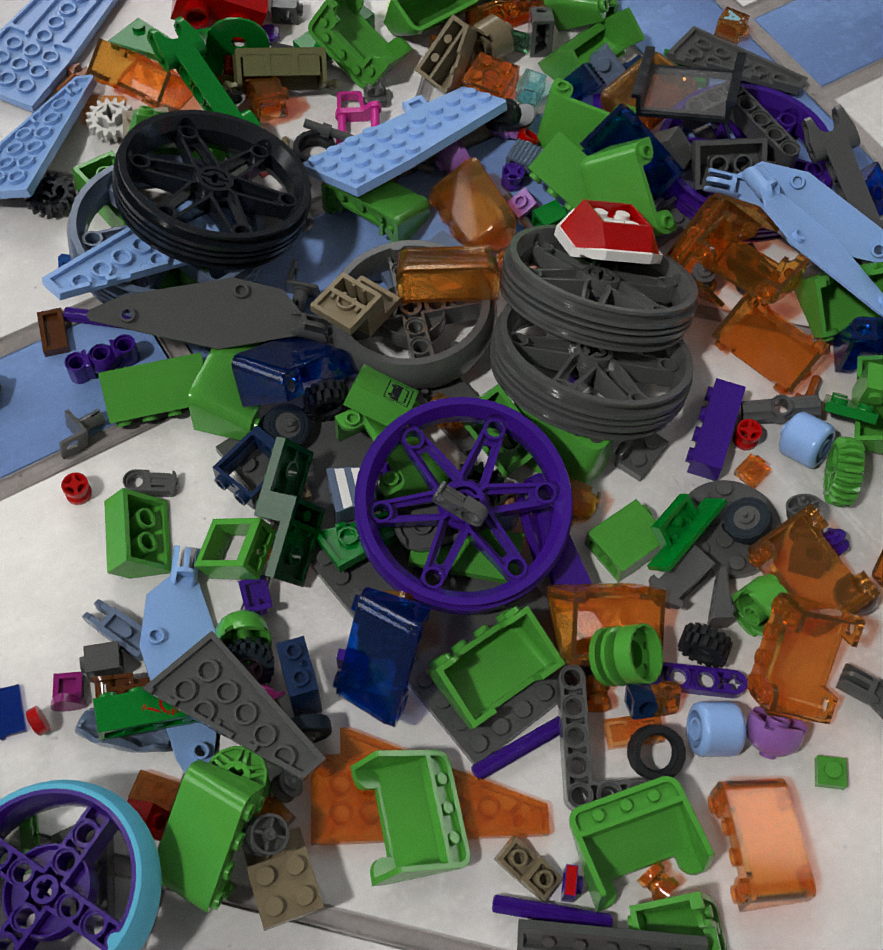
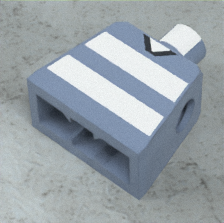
[326,467,383,523]

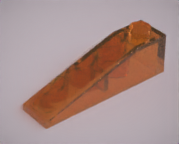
[465,0,546,28]

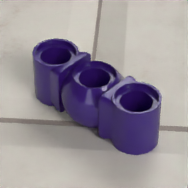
[64,334,140,384]

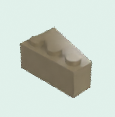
[415,14,478,94]

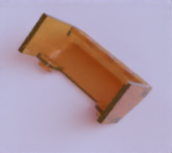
[666,193,779,307]

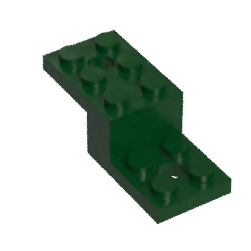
[254,437,326,587]

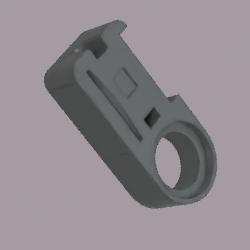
[123,469,178,497]
[431,481,489,527]

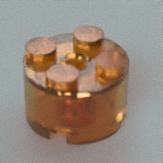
[244,76,289,123]

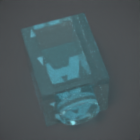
[515,68,547,108]

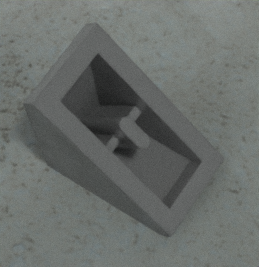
[650,126,692,169]

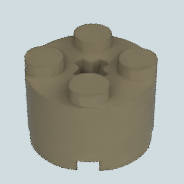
[471,14,515,67]

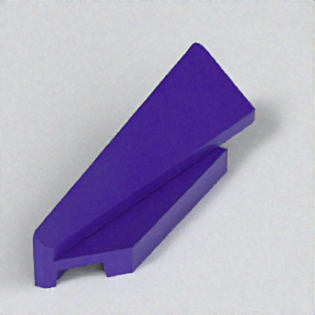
[516,473,594,601]

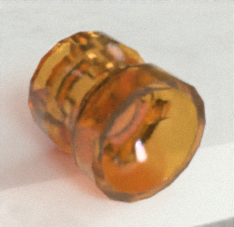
[585,676,612,713]
[637,860,680,901]

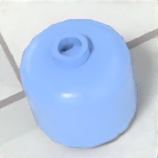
[779,412,835,468]
[686,701,747,757]

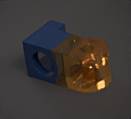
[624,681,682,720]

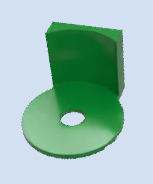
[196,17,270,75]

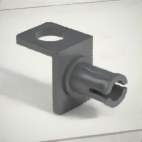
[286,259,320,312]
[59,409,106,459]

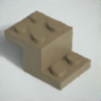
[310,272,401,337]
[243,826,325,931]

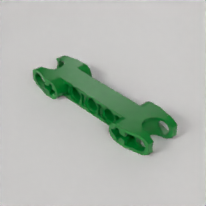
[147,16,261,159]

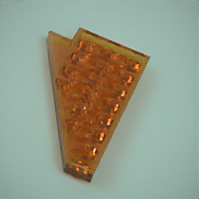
[311,728,550,846]

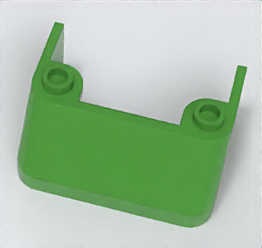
[538,7,645,90]

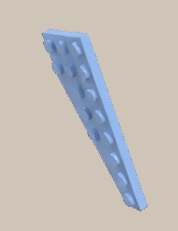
[42,199,251,300]

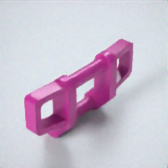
[335,91,381,145]

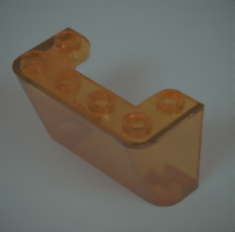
[747,503,881,637]
[747,592,866,724]
[708,778,816,912]

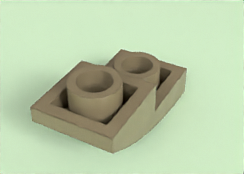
[494,836,563,902]

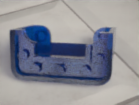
[333,586,432,727]

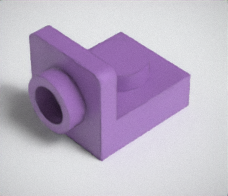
[508,187,542,219]

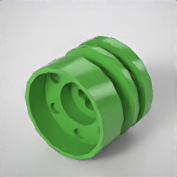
[589,623,663,687]
[209,746,271,817]

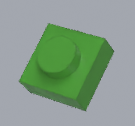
[814,755,847,790]

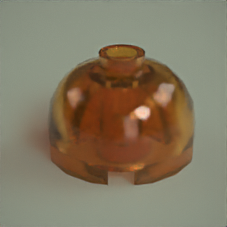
[569,479,602,526]

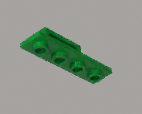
[647,494,727,572]

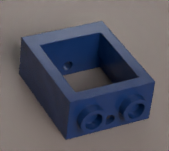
[212,425,289,510]
[276,636,323,717]

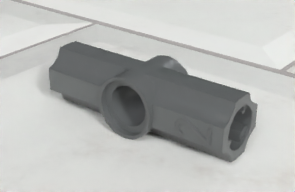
[741,394,821,424]

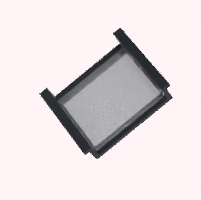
[631,46,747,124]

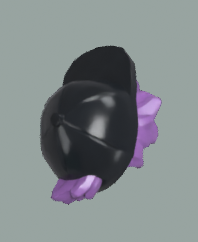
[484,98,535,140]

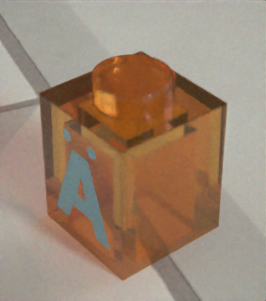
[714,6,750,45]

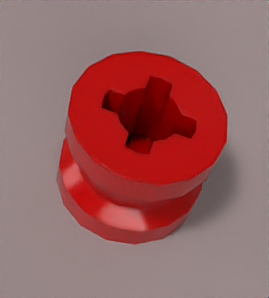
[733,419,762,451]
[61,472,92,505]

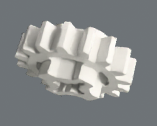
[86,98,133,143]

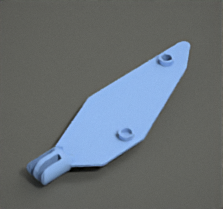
[703,161,883,262]
[742,164,883,317]
[139,545,216,773]

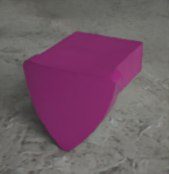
[51,672,86,711]

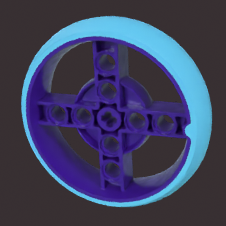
[0,780,162,950]

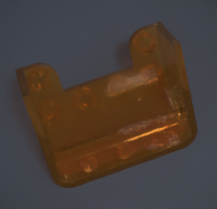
[87,38,193,112]

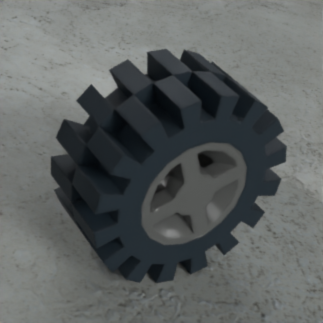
[228,637,274,685]

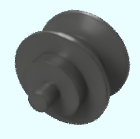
[691,260,717,288]
[271,770,303,803]

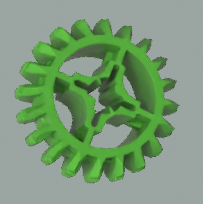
[823,436,866,507]

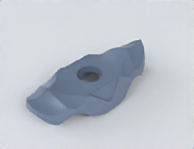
[75,708,172,753]

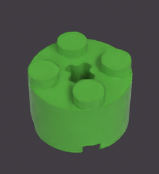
[731,573,798,640]

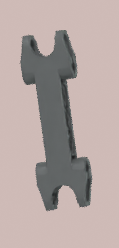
[801,104,883,265]

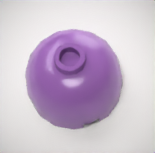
[434,139,476,177]
[746,706,807,760]

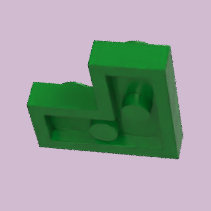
[823,392,879,425]

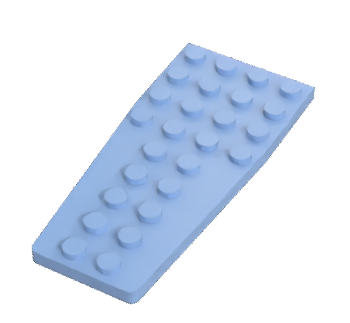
[0,0,119,113]
[303,87,507,197]

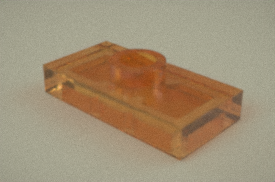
[602,712,665,750]
[128,769,181,813]

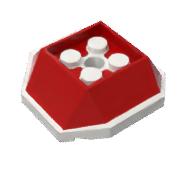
[554,199,663,264]

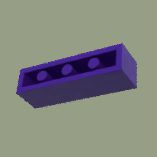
[685,378,746,481]

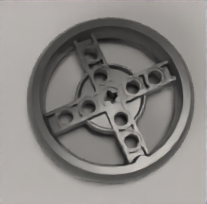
[327,240,497,391]

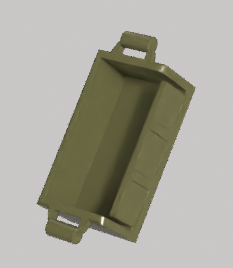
[223,47,339,92]

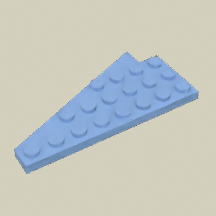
[0,74,98,199]

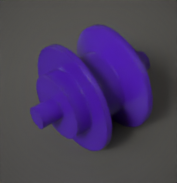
[819,528,850,556]

